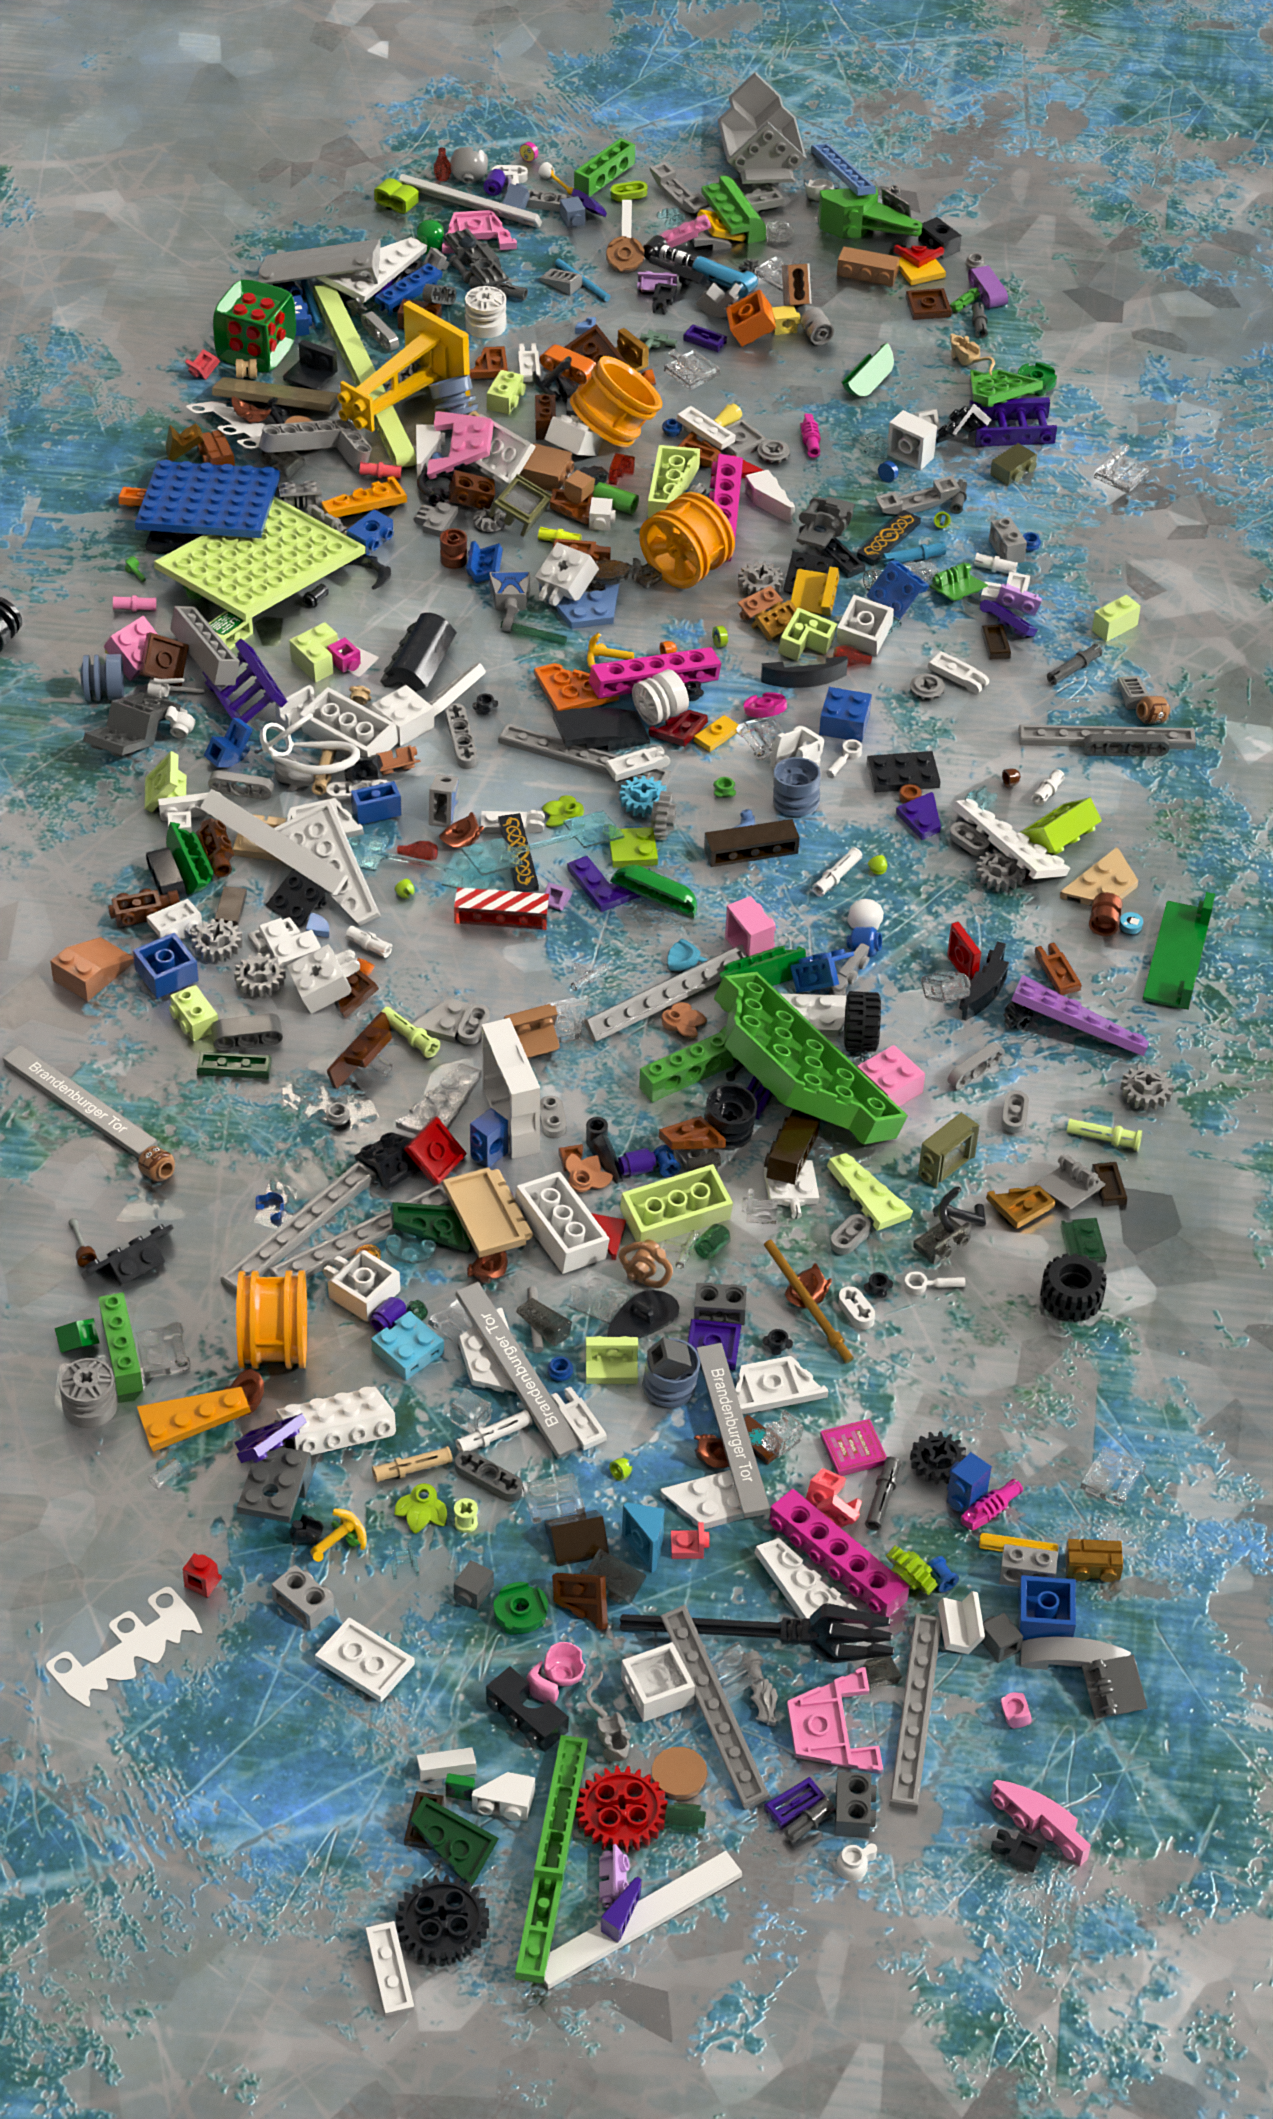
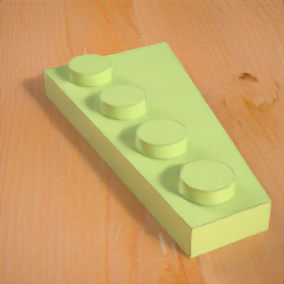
[827,1153,913,1231]

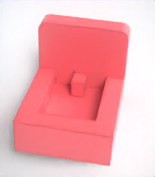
[185,349,220,380]

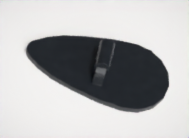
[607,1290,680,1339]

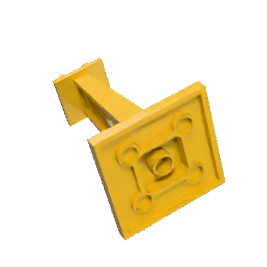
[337,301,470,432]

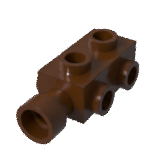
[196,818,234,878]
[108,888,180,927]

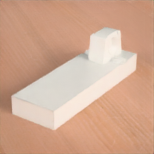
[676,406,736,450]
[365,1921,414,2016]

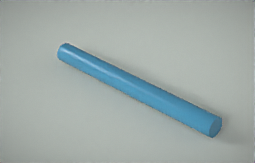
[555,258,611,302]
[301,279,323,329]

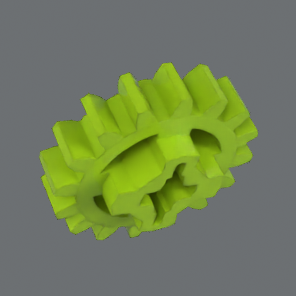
[886,1545,938,1595]

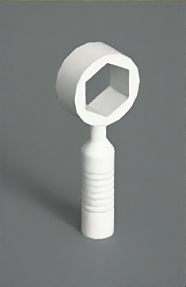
[827,739,862,778]
[904,1271,965,1295]

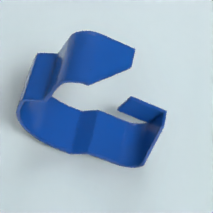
[255,1192,284,1220]

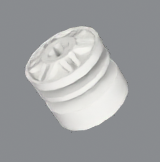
[465,286,506,338]
[632,669,689,726]

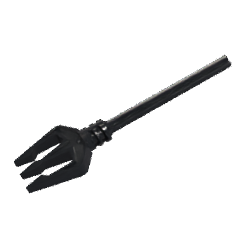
[620,1603,895,1663]

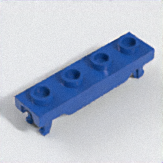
[375,263,443,316]

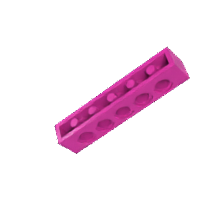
[709,454,743,562]
[589,647,721,698]
[769,1489,910,1617]

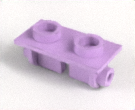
[637,271,677,292]
[995,583,1042,616]
[599,1844,630,1908]

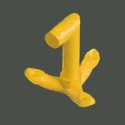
[587,632,634,670]
[310,1509,366,1562]

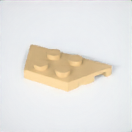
[1060,847,1138,905]

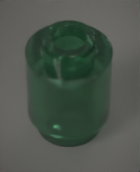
[694,1224,731,1260]
[665,1802,706,1834]

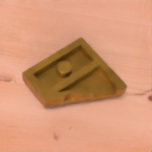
[986,1185,1055,1229]

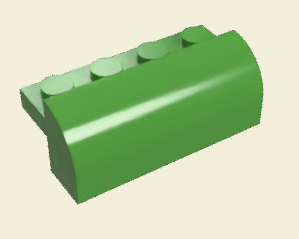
[701,176,766,244]

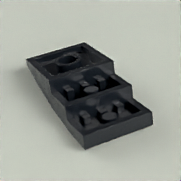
[553,707,650,752]

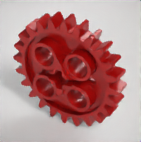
[576,1766,668,1853]

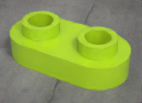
[611,181,648,202]

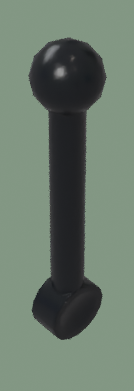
[726,1062,743,1082]

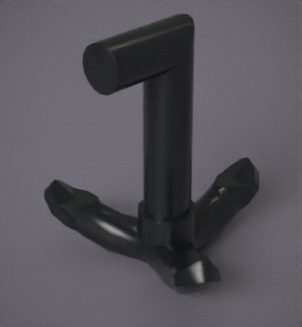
[532,356,572,399]
[256,397,290,424]
[933,1187,986,1233]

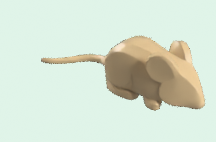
[950,334,995,376]

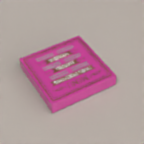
[820,1419,887,1476]

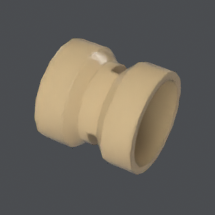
[236,359,257,379]

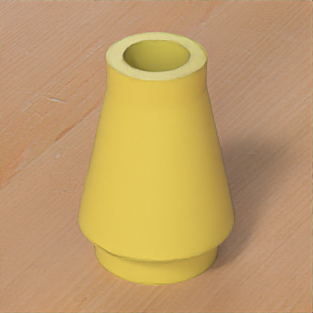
[713,403,742,427]

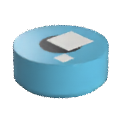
[1119,912,1143,934]

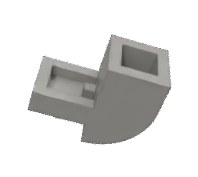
[696,283,742,318]

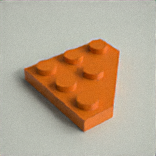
[534,663,619,711]

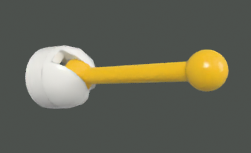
[538,162,573,195]

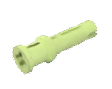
[381,1007,441,1058]
[1067,1118,1142,1152]

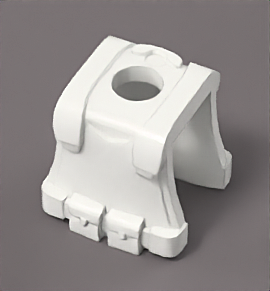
[770,726,824,769]

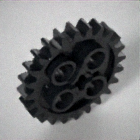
[395,1875,489,1966]

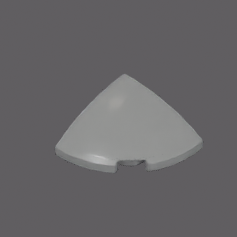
[689,229,731,251]

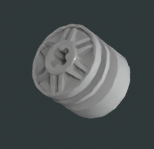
[59,1358,118,1428]

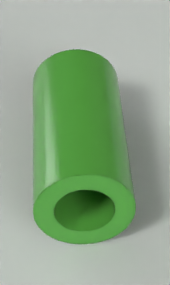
[593,482,639,515]

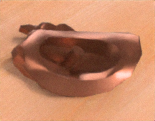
[231,396,271,423]
[439,812,484,848]
[467,1251,508,1284]
[785,1263,832,1308]
[223,1369,264,1419]
[694,1434,729,1468]

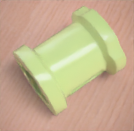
[454,1498,478,1533]

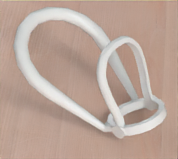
[259,713,360,775]

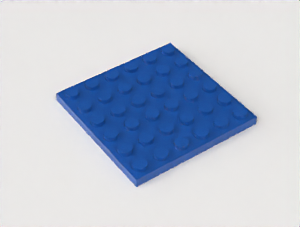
[135,460,280,538]

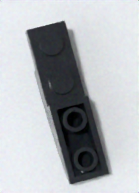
[959,941,1009,1021]

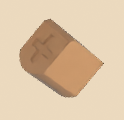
[564,470,595,504]

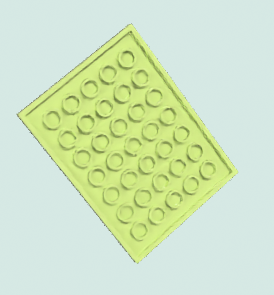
[154,496,365,621]

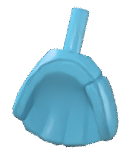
[667,939,709,972]

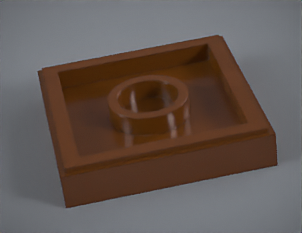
[905,288,952,320]
[139,632,189,686]

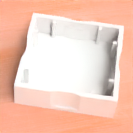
[482,1018,540,1159]

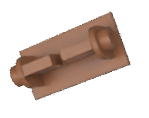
[737,585,784,620]
[376,745,421,775]

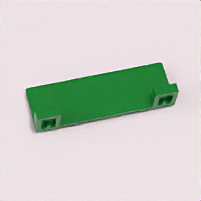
[1143,892,1215,1010]

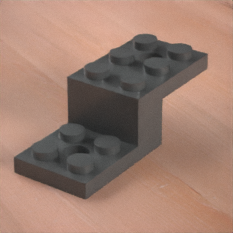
[83,692,181,757]
[237,1420,320,1523]

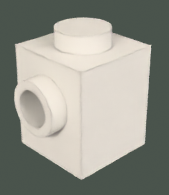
[589,497,616,531]

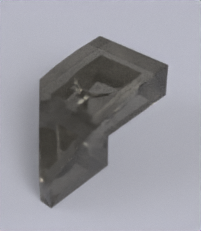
[863,1656,902,1694]

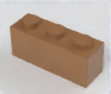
[837,246,900,286]

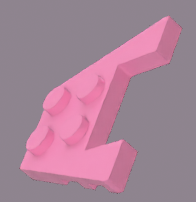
[442,210,517,254]
[427,411,494,479]
[787,1667,883,1774]

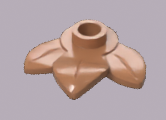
[661,1002,707,1038]
[565,1154,613,1192]

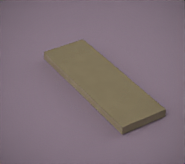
[212,377,339,412]

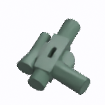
[640,329,677,349]

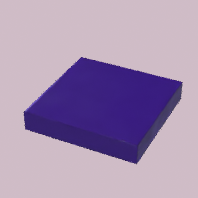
[687,1319,742,1370]

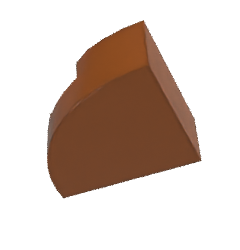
[558,1144,583,1172]

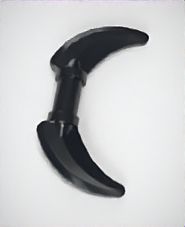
[344,555,391,590]

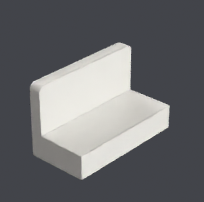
[938,1591,985,1654]

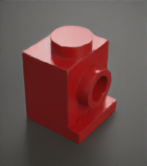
[182,1553,222,1598]

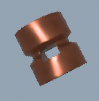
[440,528,467,569]
[1089,892,1123,936]

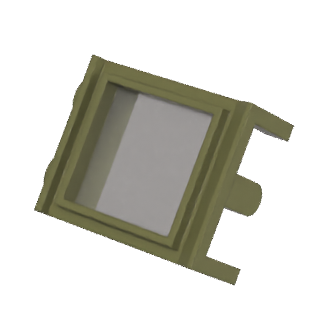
[488,474,552,537]
[918,1112,980,1188]

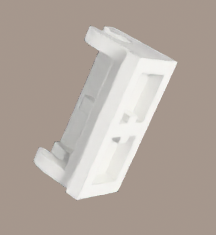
[275,685,320,731]

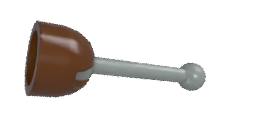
[69,1218,97,1268]

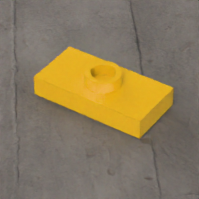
[694,715,740,752]

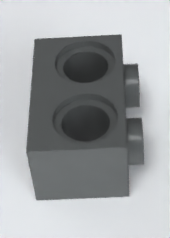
[694,1283,747,1326]
[835,1772,877,1838]

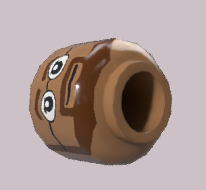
[1136,696,1170,724]
[138,1146,175,1182]

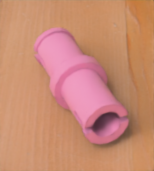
[113,595,157,612]

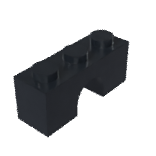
[486,1666,569,1752]

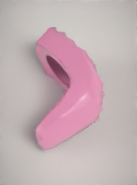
[526,1661,559,1704]
[1000,1692,1032,1729]

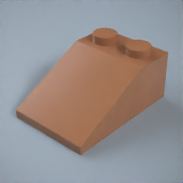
[50,937,134,1001]

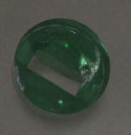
[406,1299,428,1321]

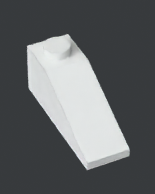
[416,424,445,479]

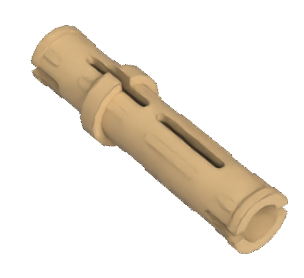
[312,749,337,795]
[372,1446,452,1483]

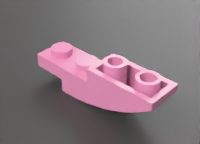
[990,1780,1091,1866]

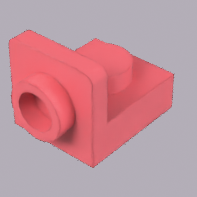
[806,1468,846,1507]
[816,1495,862,1528]
[671,1522,709,1559]

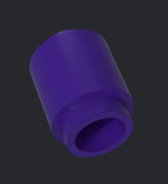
[483,169,506,196]
[618,1148,656,1177]
[369,1297,407,1333]

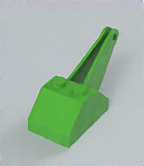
[818,186,922,239]

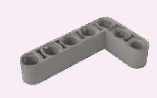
[259,419,372,469]

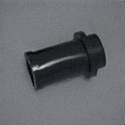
[303,584,329,608]

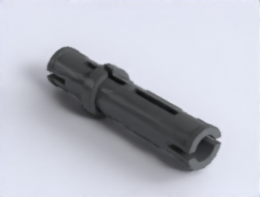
[469,275,528,300]
[1047,644,1103,685]
[865,1456,901,1531]

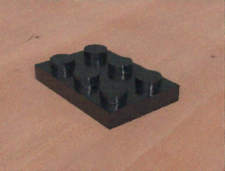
[867,751,941,793]

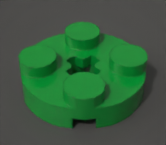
[1017,362,1057,396]
[493,1582,548,1635]

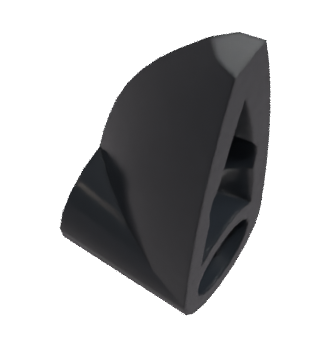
[552,370,579,407]
[586,1117,623,1184]

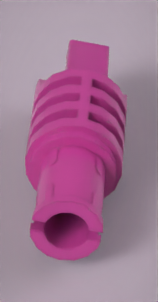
[800,413,821,458]
[961,1479,1023,1531]

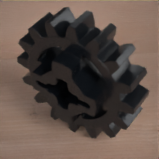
[910,1431,966,1485]

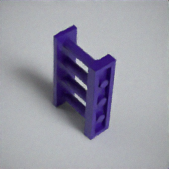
[969,397,1057,447]
[202,639,288,734]

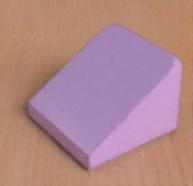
[544,882,572,911]

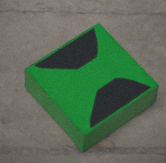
[445,1773,475,1802]

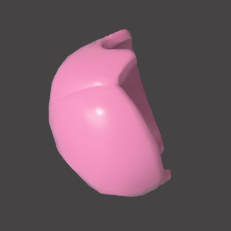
[544,1642,586,1687]

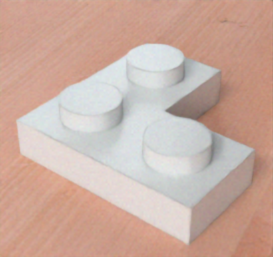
[980,572,1030,606]
[259,918,321,966]

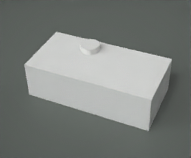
[299,687,398,757]
[515,1172,610,1274]

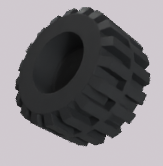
[844,991,881,1052]
[1040,1253,1107,1322]

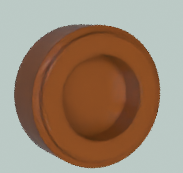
[899,784,922,804]

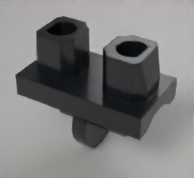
[339,755,383,784]

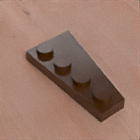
[564,324,628,365]

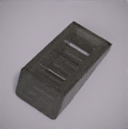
[516,1298,572,1346]

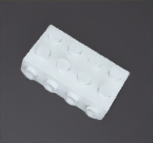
[470,414,536,485]
[276,1387,396,1455]

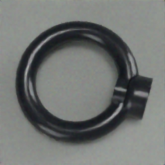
[417,470,454,507]

